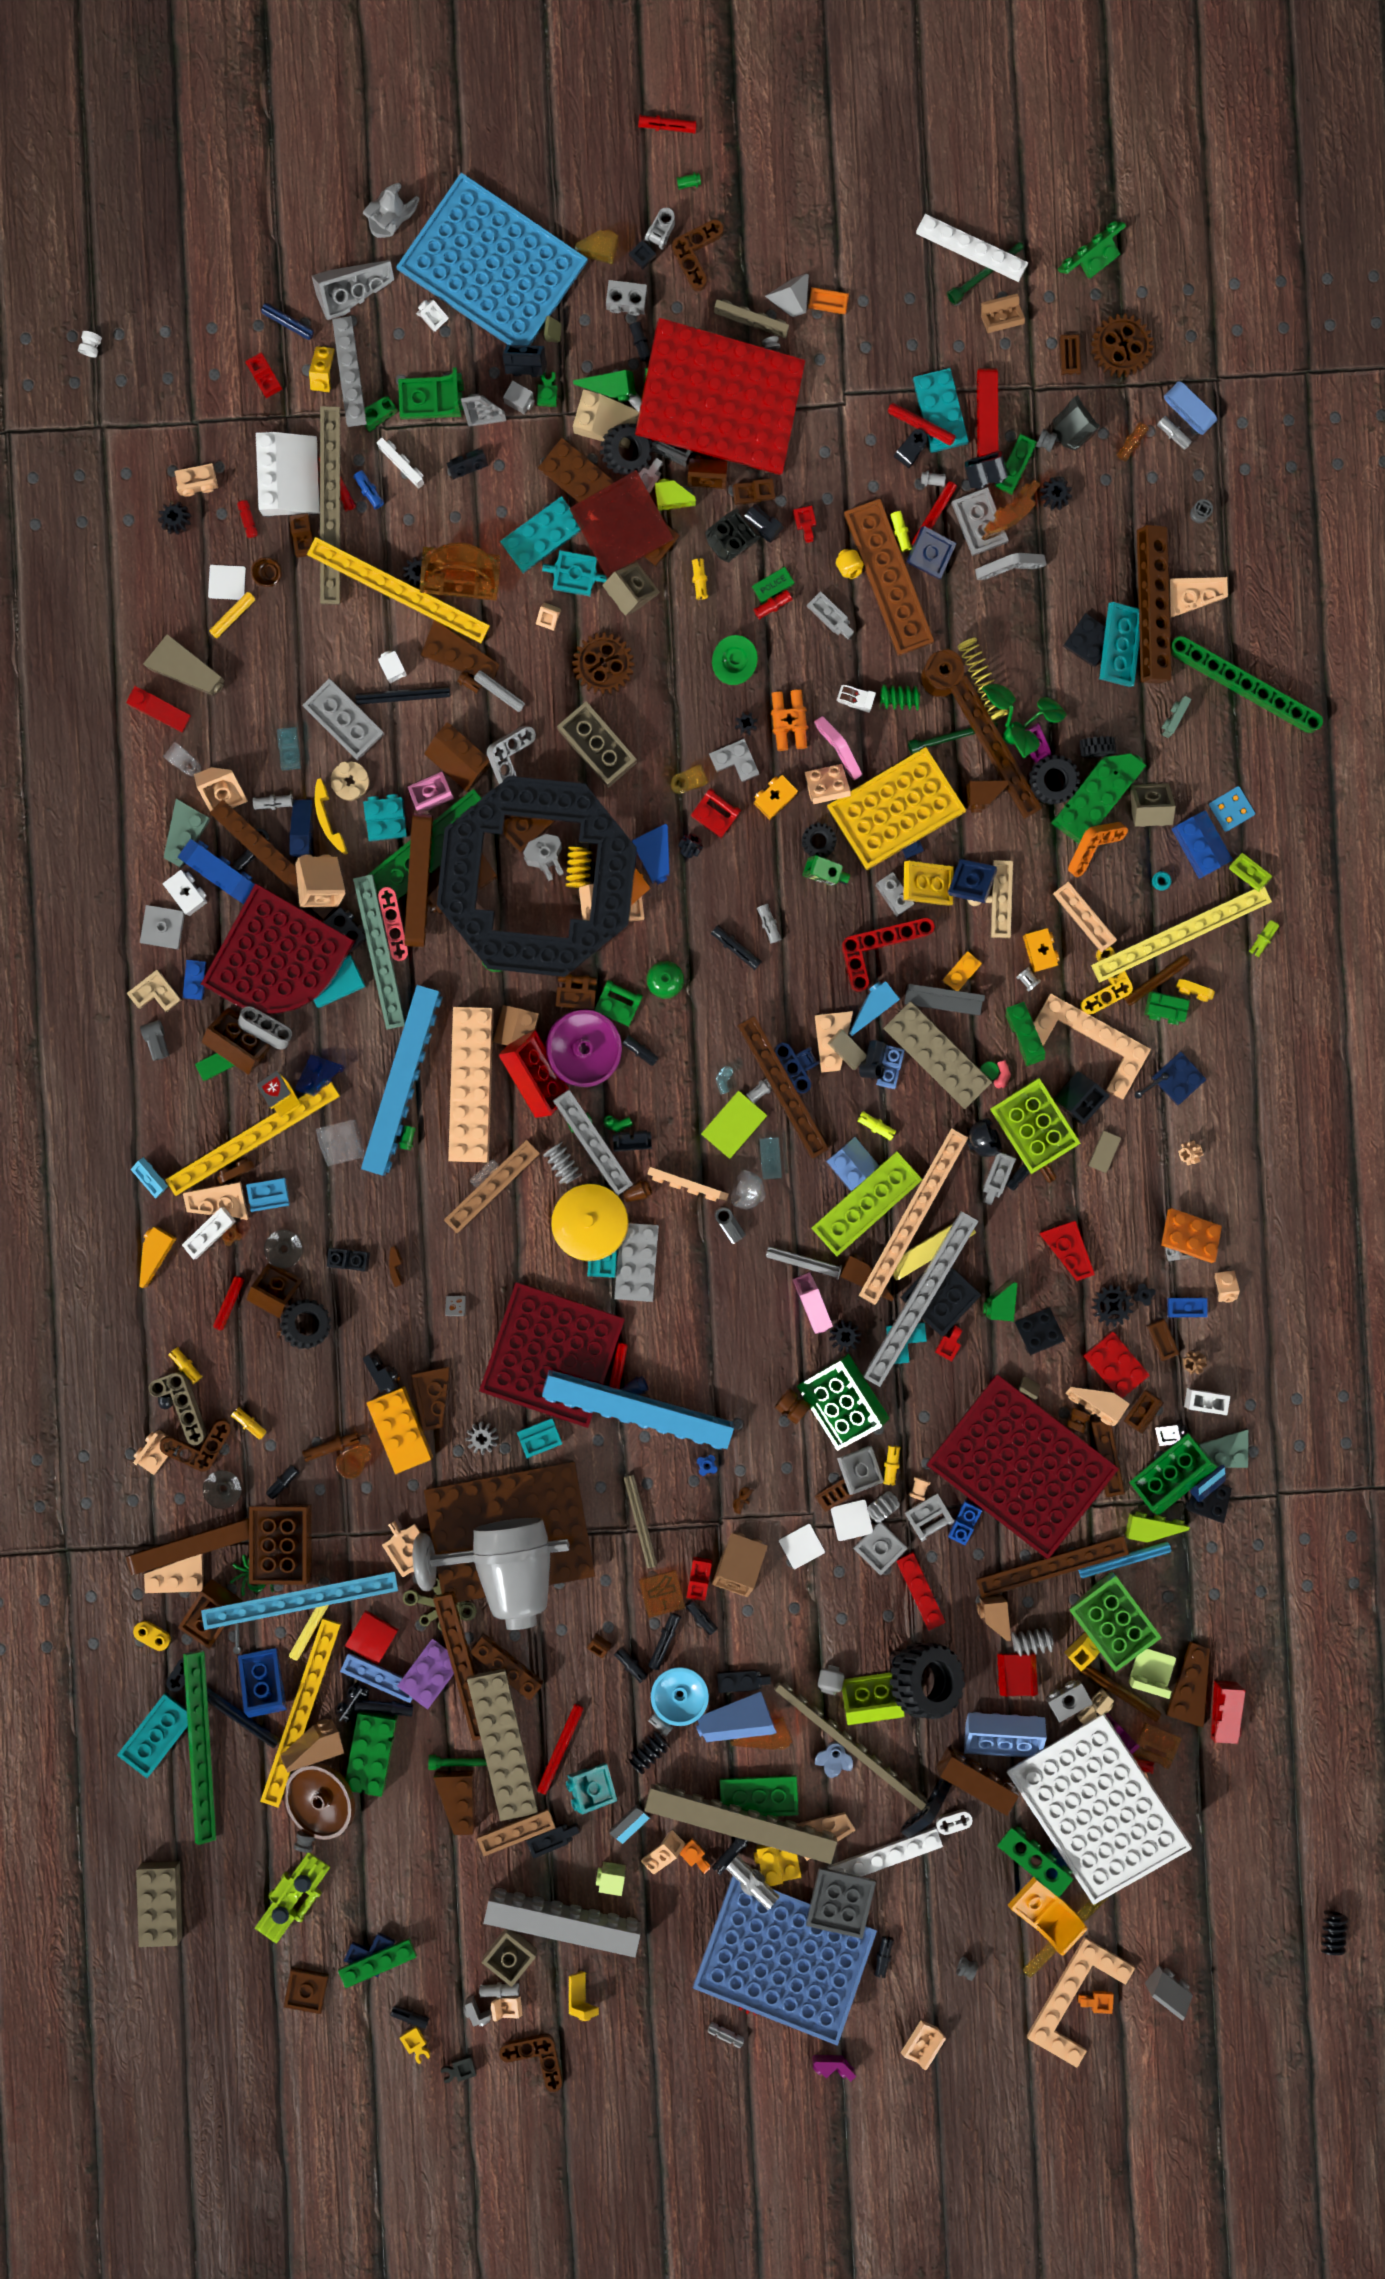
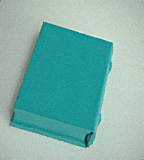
[314,954,366,1008]

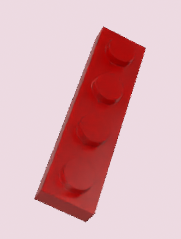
[896,1552,946,1631]

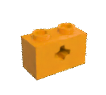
[754,775,798,820]
[1023,928,1060,973]

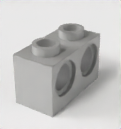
[606,280,647,316]
[875,872,914,917]

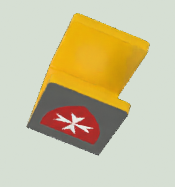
[257,1071,301,1118]

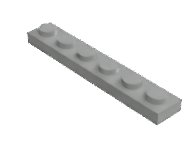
[332,316,367,427]
[552,1090,633,1196]

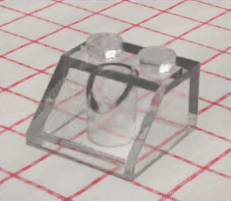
[316,1120,365,1166]

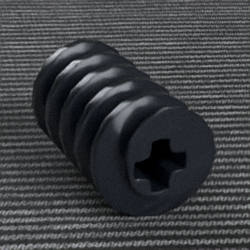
[629,1731,671,1774]
[1321,1910,1349,1955]

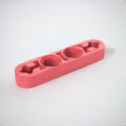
[378,887,408,961]

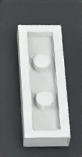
[376,438,424,489]
[182,1207,236,1260]

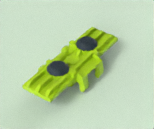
[255,1853,330,1944]

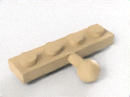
[967,860,1013,938]

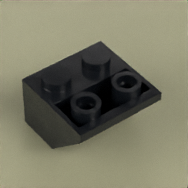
[1053,1071,1110,1125]

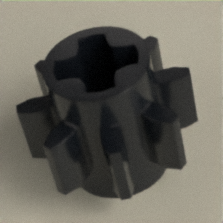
[735,712,758,736]
[678,834,704,858]

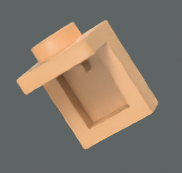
[1214,1271,1240,1303]
[491,1996,523,2021]

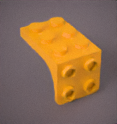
[1008,1877,1087,1956]

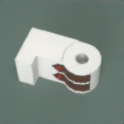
[837,685,876,713]

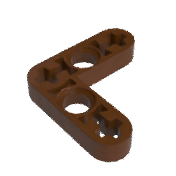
[672,220,723,291]
[159,1419,230,1472]
[499,2034,562,2092]

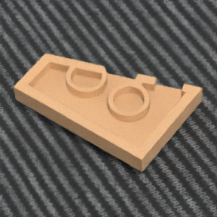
[1169,577,1228,618]
[815,1011,853,1073]

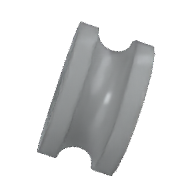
[762,336,781,351]

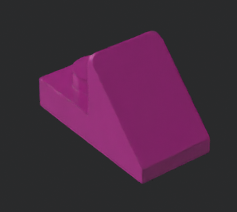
[1025,723,1052,763]

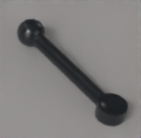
[1134,1072,1169,1099]

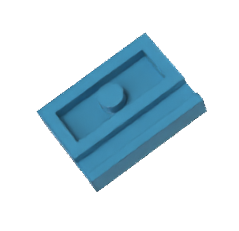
[246,1178,290,1212]

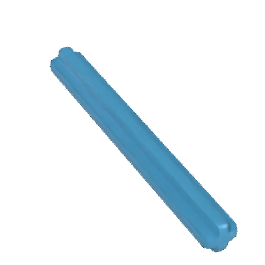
[1078,1542,1171,1578]

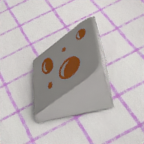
[445,1296,466,1316]

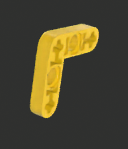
[1080,947,1133,1015]

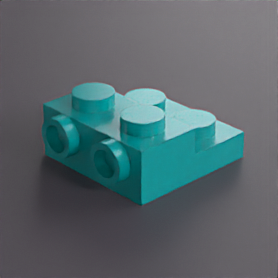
[363,794,407,842]
[566,1763,617,1815]

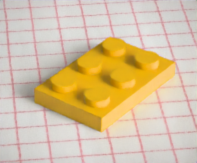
[903,861,954,906]

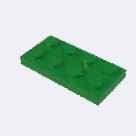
[720,1775,799,1817]

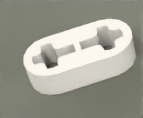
[936,1809,972,1835]

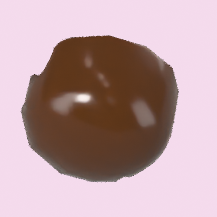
[251,557,282,587]

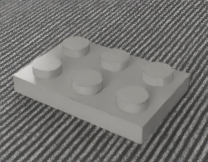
[951,487,1009,556]

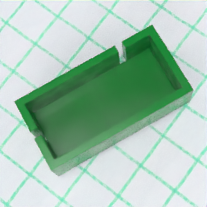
[1051,759,1132,844]
[346,1712,398,1797]

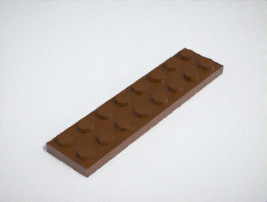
[538,438,680,567]

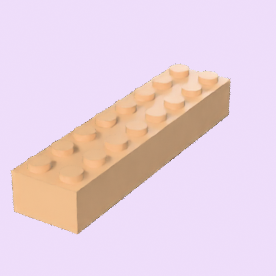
[448,1007,494,1162]

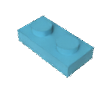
[131,1157,168,1199]

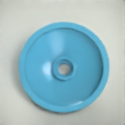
[651,1667,709,1726]

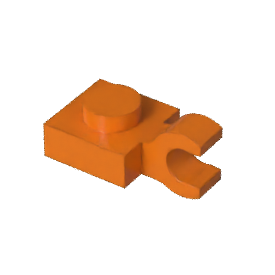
[680,1838,711,1874]
[1078,1991,1114,2014]

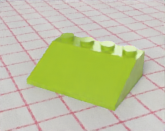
[990,1078,1081,1174]

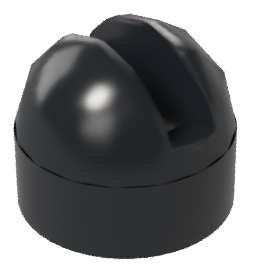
[158,1395,173,1410]

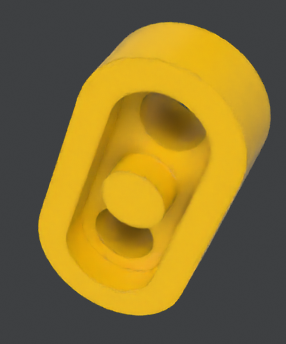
[1176,979,1215,1002]
[133,1621,171,1651]

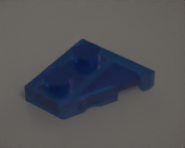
[295,1055,345,1097]

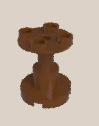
[921,649,964,697]

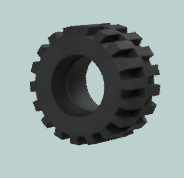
[600,423,653,475]
[1028,755,1080,805]
[280,1299,331,1349]

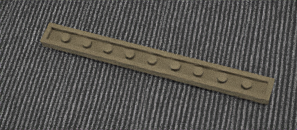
[320,406,340,605]
[774,1681,927,1810]

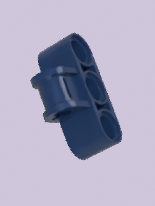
[773,1043,820,1094]

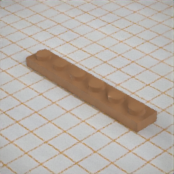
[444,1140,540,1234]

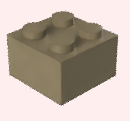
[482,1929,537,1987]

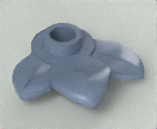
[815,1742,853,1778]

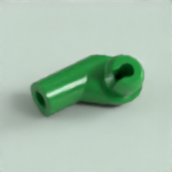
[604,1115,633,1132]

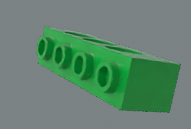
[997,1826,1074,1897]

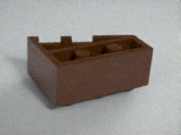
[433,1770,475,1835]

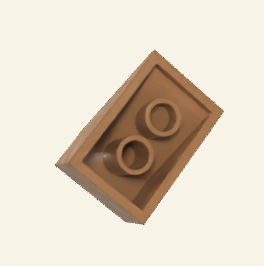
[280,1719,344,1773]

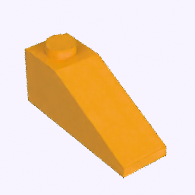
[139,1226,177,1288]

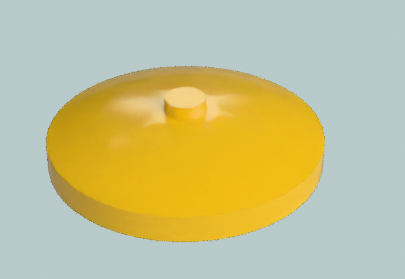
[551,1184,629,1261]

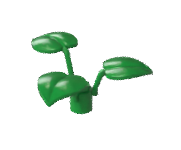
[982,684,1067,758]

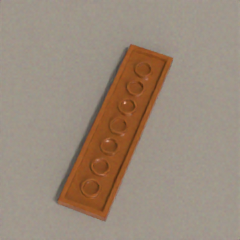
[844,499,934,656]

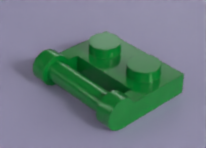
[594,979,643,1027]

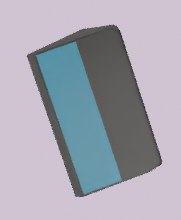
[609,1803,651,1844]

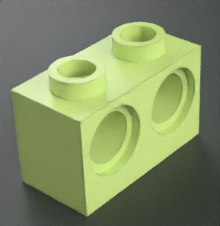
[596,1862,626,1896]

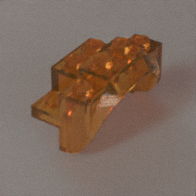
[420,542,500,601]

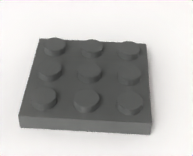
[806,1867,876,1939]

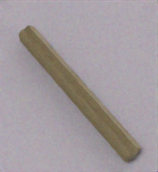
[624,1475,657,1568]

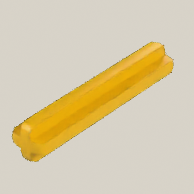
[209,592,255,638]

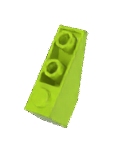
[1125,1511,1190,1543]

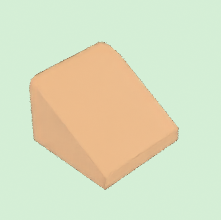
[536,603,561,630]

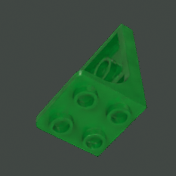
[398,367,464,419]

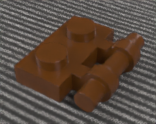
[556,973,597,1010]

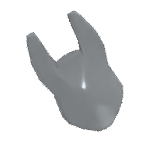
[363,183,419,238]

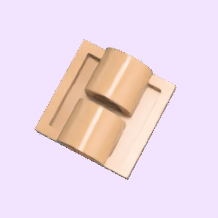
[805,764,851,804]

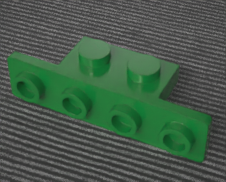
[1058,221,1126,278]

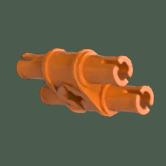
[770,690,809,751]

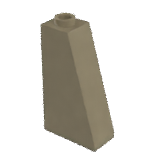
[143,634,225,696]

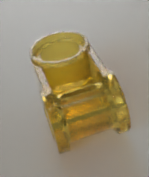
[671,765,709,794]

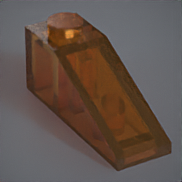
[730,1717,793,1750]

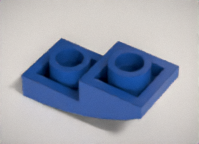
[948,1500,982,1545]

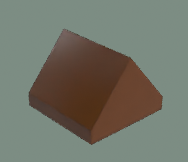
[586,1633,612,1658]

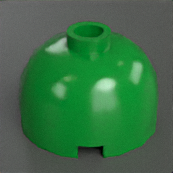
[646,960,684,999]

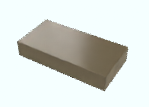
[828,1029,866,1070]
[1088,1131,1121,1173]

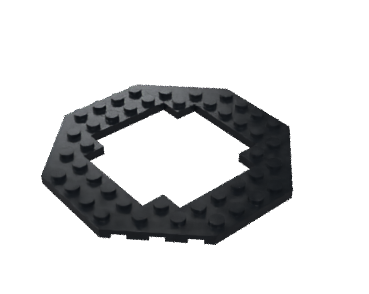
[437,776,637,977]

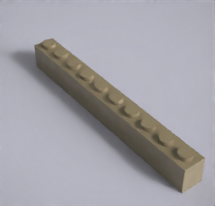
[645,1783,837,1864]

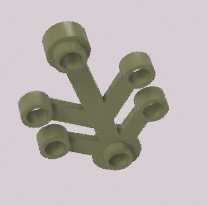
[403,1577,477,1631]

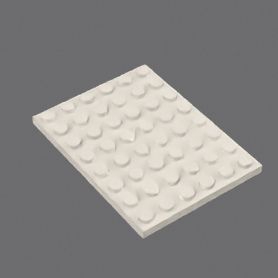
[1007,1714,1192,1905]

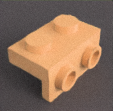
[901,2020,946,2070]

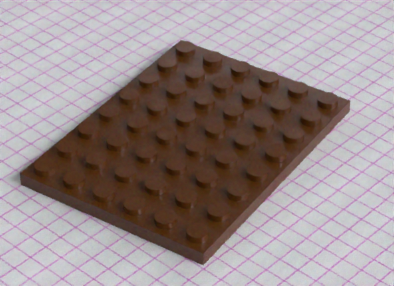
[424,1462,596,1603]

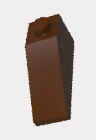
[840,1254,894,1301]

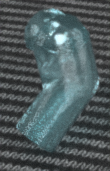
[716,1066,733,1095]

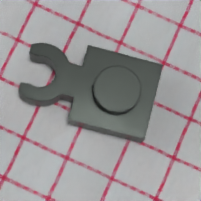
[441,2055,477,2083]

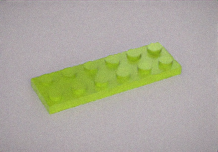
[811,1151,922,1257]

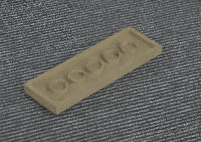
[883,1001,992,1109]

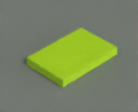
[701,1091,767,1159]

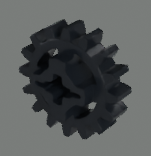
[1091,1285,1134,1327]

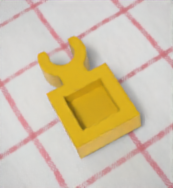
[399,2026,431,2064]

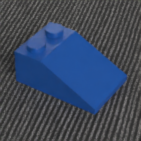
[238,1648,287,1718]

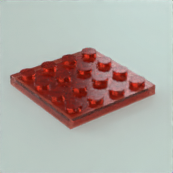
[569,470,674,577]

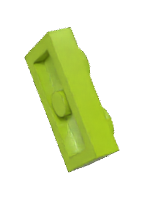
[1229,853,1272,892]

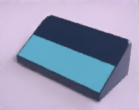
[1190,1464,1226,1502]

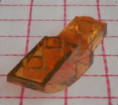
[981,479,1040,541]

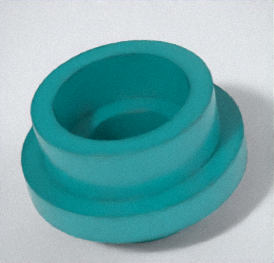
[1152,871,1171,891]

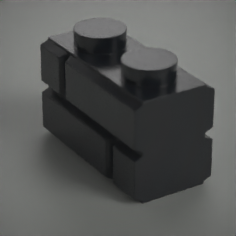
[503,345,547,377]

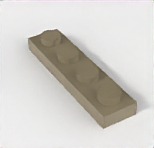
[714,299,789,339]

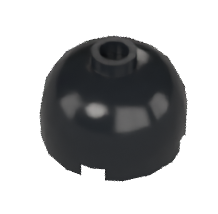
[967,1118,1002,1157]

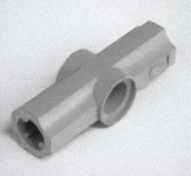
[726,1855,780,1910]

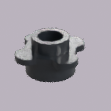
[1133,1284,1156,1306]

